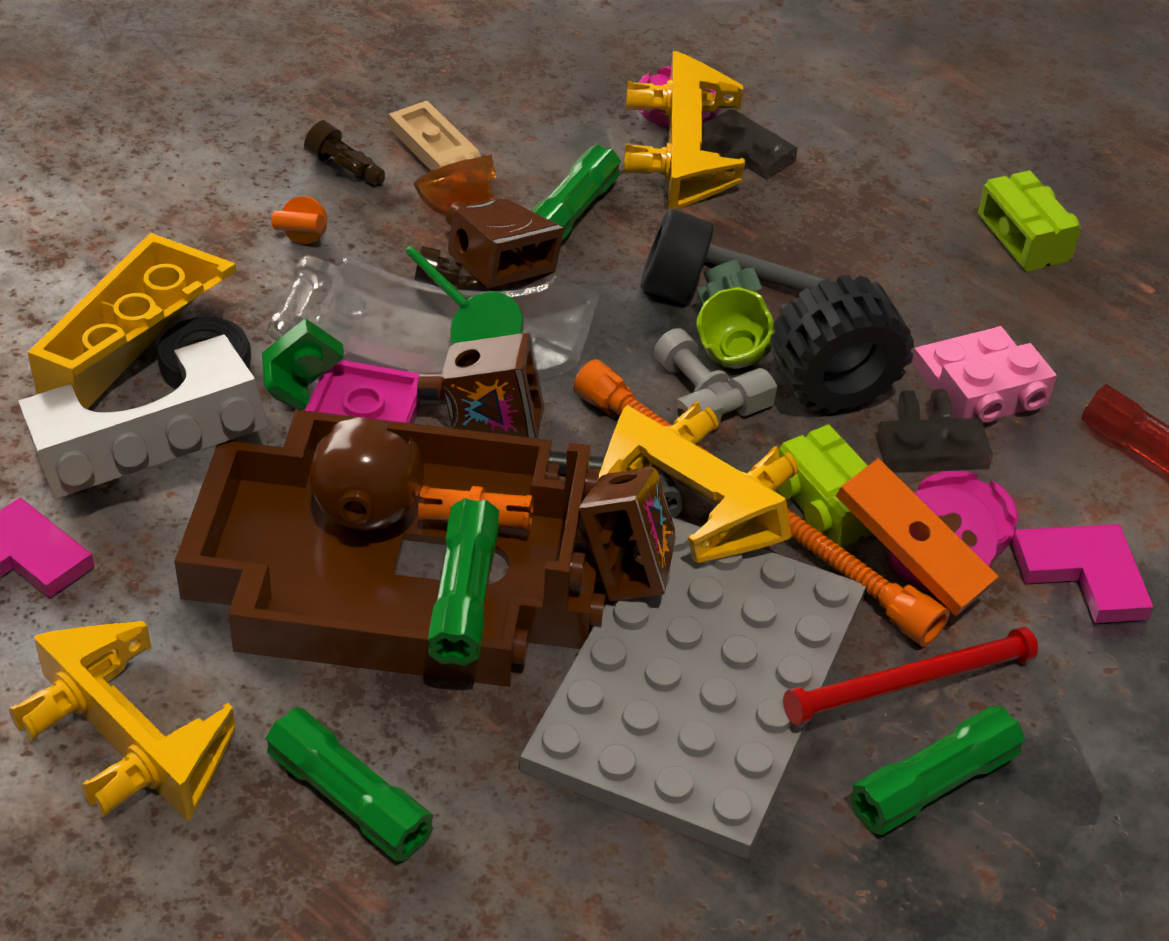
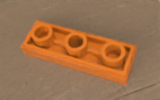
[836,458,999,616]

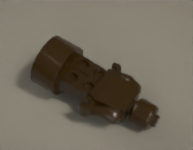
[304,120,385,185]
[414,246,509,293]

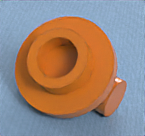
[271,196,327,244]

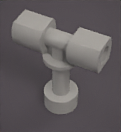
[654,328,778,426]

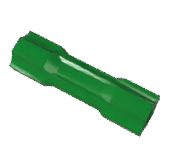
[531,144,621,240]
[428,498,500,666]
[849,706,1026,835]
[265,708,434,862]

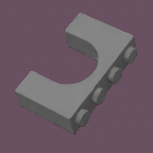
[18,334,269,499]

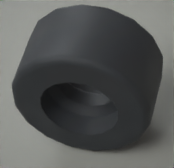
[640,208,714,304]

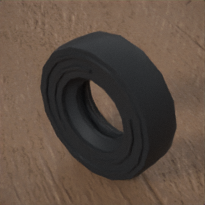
[157,317,251,389]

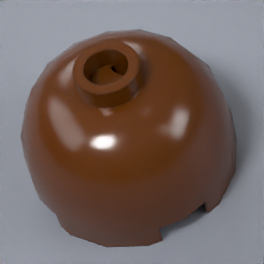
[310,417,424,532]

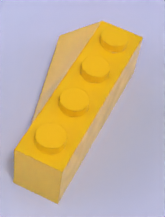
[27,233,237,409]

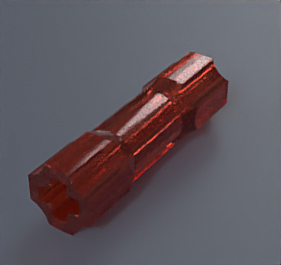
[1081,384,1169,474]

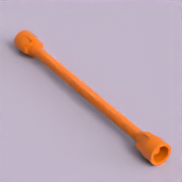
[573,359,950,647]

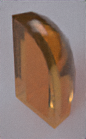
[414,155,498,216]

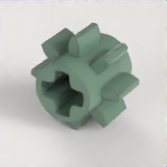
[697,259,762,304]

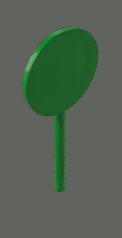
[406,246,524,344]

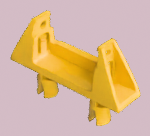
[624,51,745,209]
[599,401,798,563]
[9,621,236,821]

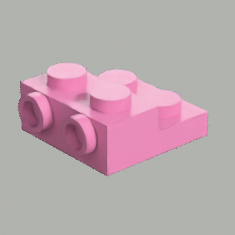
[912,326,1057,428]

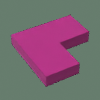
[0,497,95,598]
[1011,524,1154,623]

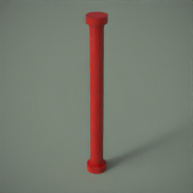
[783,627,1038,726]

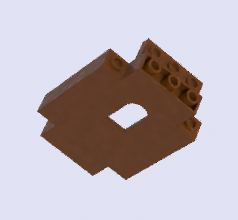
[174,410,606,687]

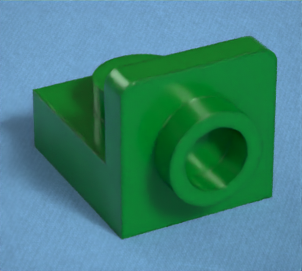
[262,318,344,410]

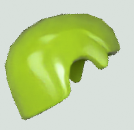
[697,287,775,369]

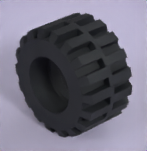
[770,275,914,414]

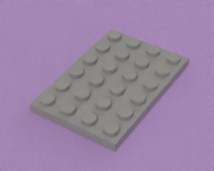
[520,517,866,860]

